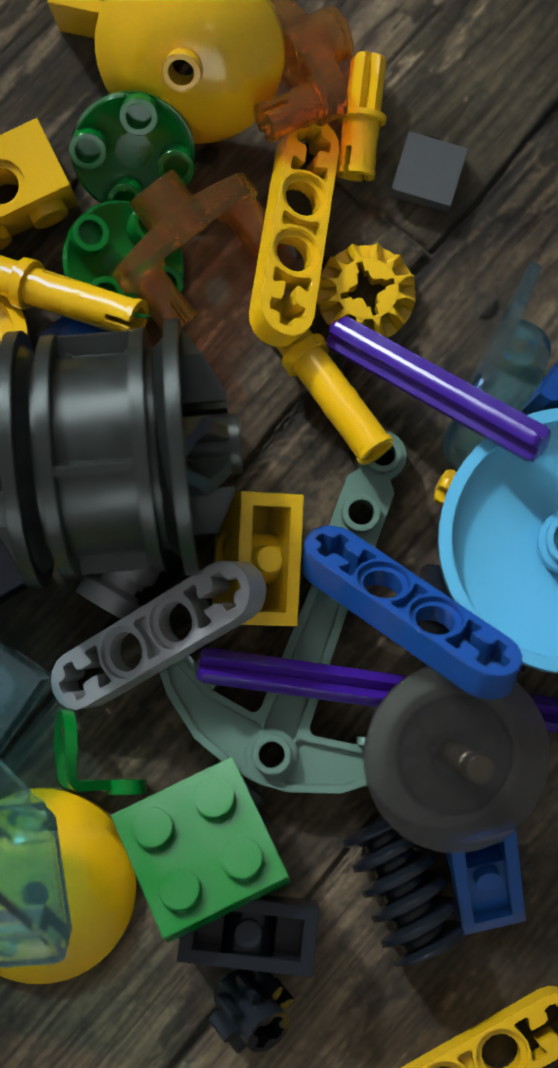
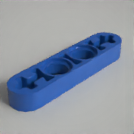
[300,525,522,700]

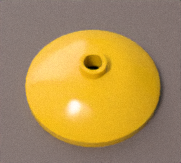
[95,0,285,144]
[0,787,137,984]

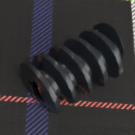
[343,814,465,967]

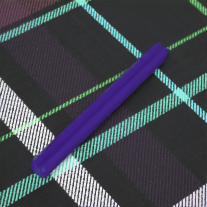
[196,647,558,733]

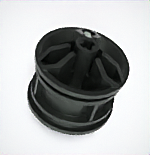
[0,318,243,589]

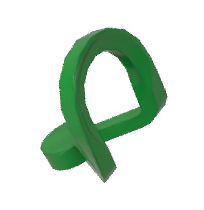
[54,708,147,795]

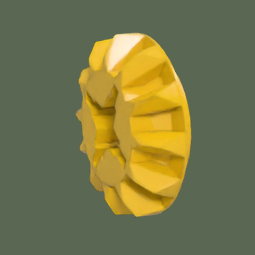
[317,243,416,338]

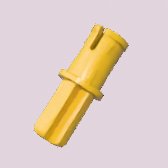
[336,51,387,182]

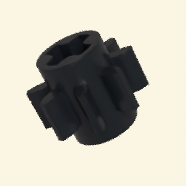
[208,969,294,1053]

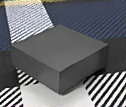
[390,131,468,213]

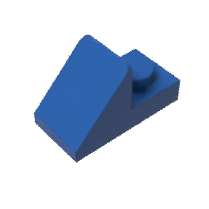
[439,819,526,935]

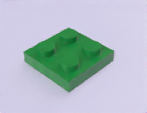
[111,757,291,943]

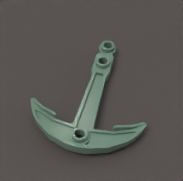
[159,431,450,794]

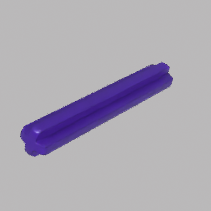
[327,316,551,462]

